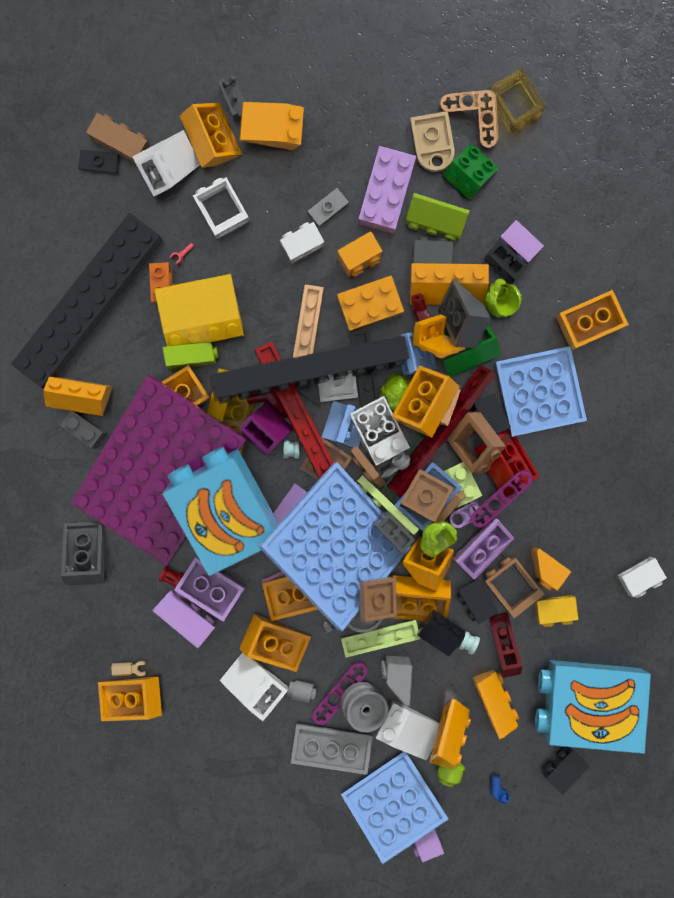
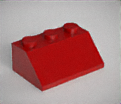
[475,429,540,497]

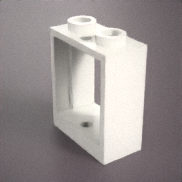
[193,177,250,239]

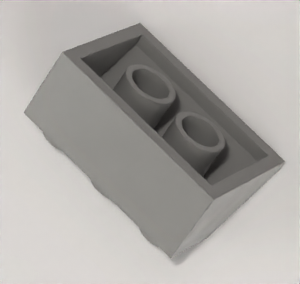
[381,655,412,706]

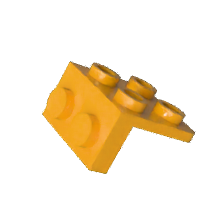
[413,314,466,358]

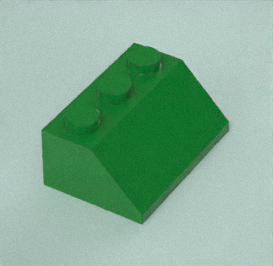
[438,326,501,377]

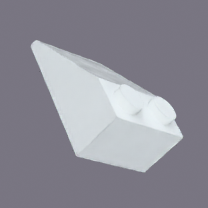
[375,699,439,760]

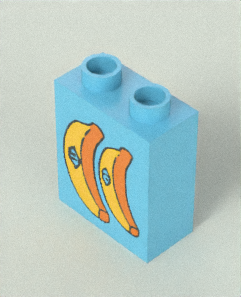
[163,447,279,576]
[535,660,651,753]

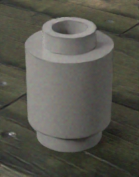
[287,680,317,703]

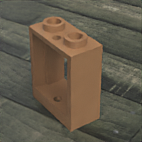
[447,412,506,474]
[483,557,545,618]

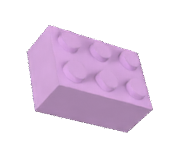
[174,556,246,622]

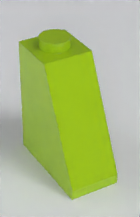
[163,342,219,373]

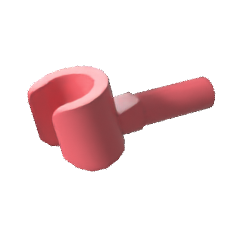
[170,243,194,265]

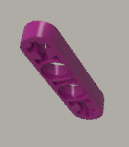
[471,470,533,527]
[313,662,367,725]

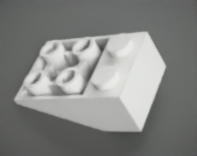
[132,130,200,196]
[350,396,410,466]
[220,653,289,721]

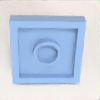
[401,333,438,376]
[322,401,360,448]

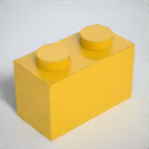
[534,595,578,627]

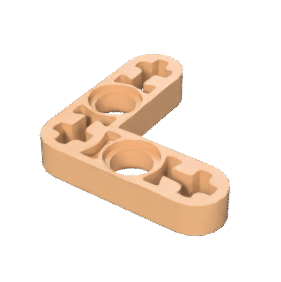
[440,90,499,148]

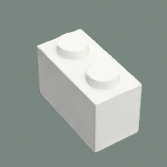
[280,222,325,264]
[617,557,666,598]

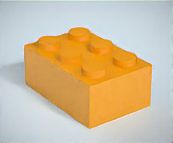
[337,275,404,333]
[555,290,629,350]
[392,366,460,438]

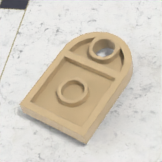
[410,111,455,172]

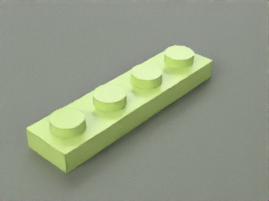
[357,475,419,535]
[341,619,421,657]

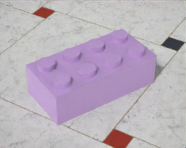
[358,146,416,234]

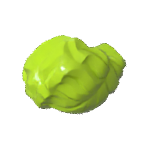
[484,279,522,318]
[379,373,411,411]
[420,522,457,557]

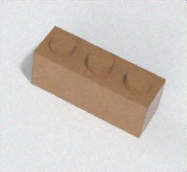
[86,113,150,164]

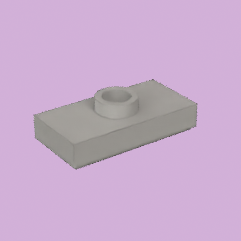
[308,188,349,227]

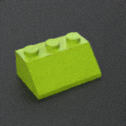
[405,193,470,242]

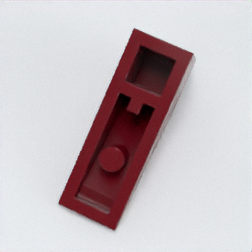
[489,612,522,678]

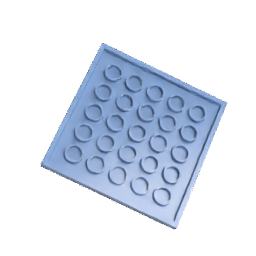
[259,462,413,631]

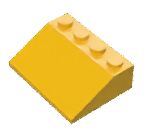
[155,274,244,346]

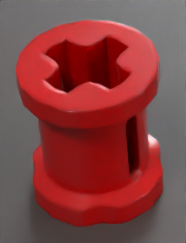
[159,566,183,589]

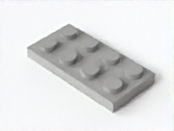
[291,723,373,775]

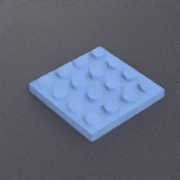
[495,346,587,437]
[341,752,449,864]

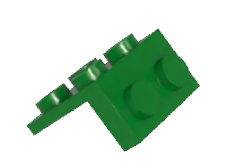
[442,144,498,200]

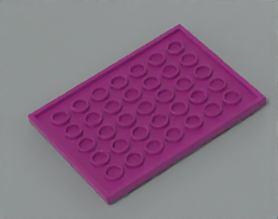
[71,375,247,566]

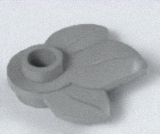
[381,451,410,478]

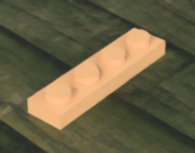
[293,284,324,358]

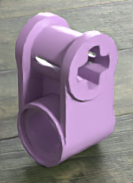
[447,499,486,528]

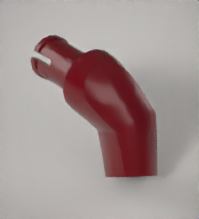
[411,293,446,331]
[247,390,287,418]

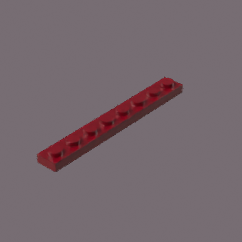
[387,365,496,497]

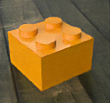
[337,231,383,278]

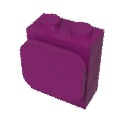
[239,402,293,455]

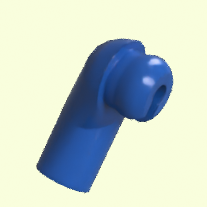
[491,776,510,804]

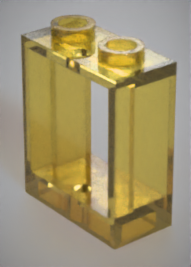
[489,68,546,131]

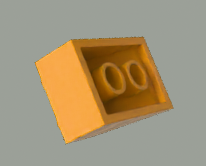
[239,102,304,151]
[262,577,318,621]
[239,614,311,672]
[98,677,162,721]

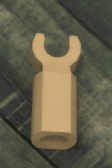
[111,660,146,677]

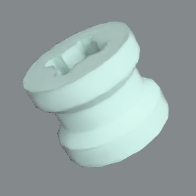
[284,440,300,459]
[458,631,480,655]

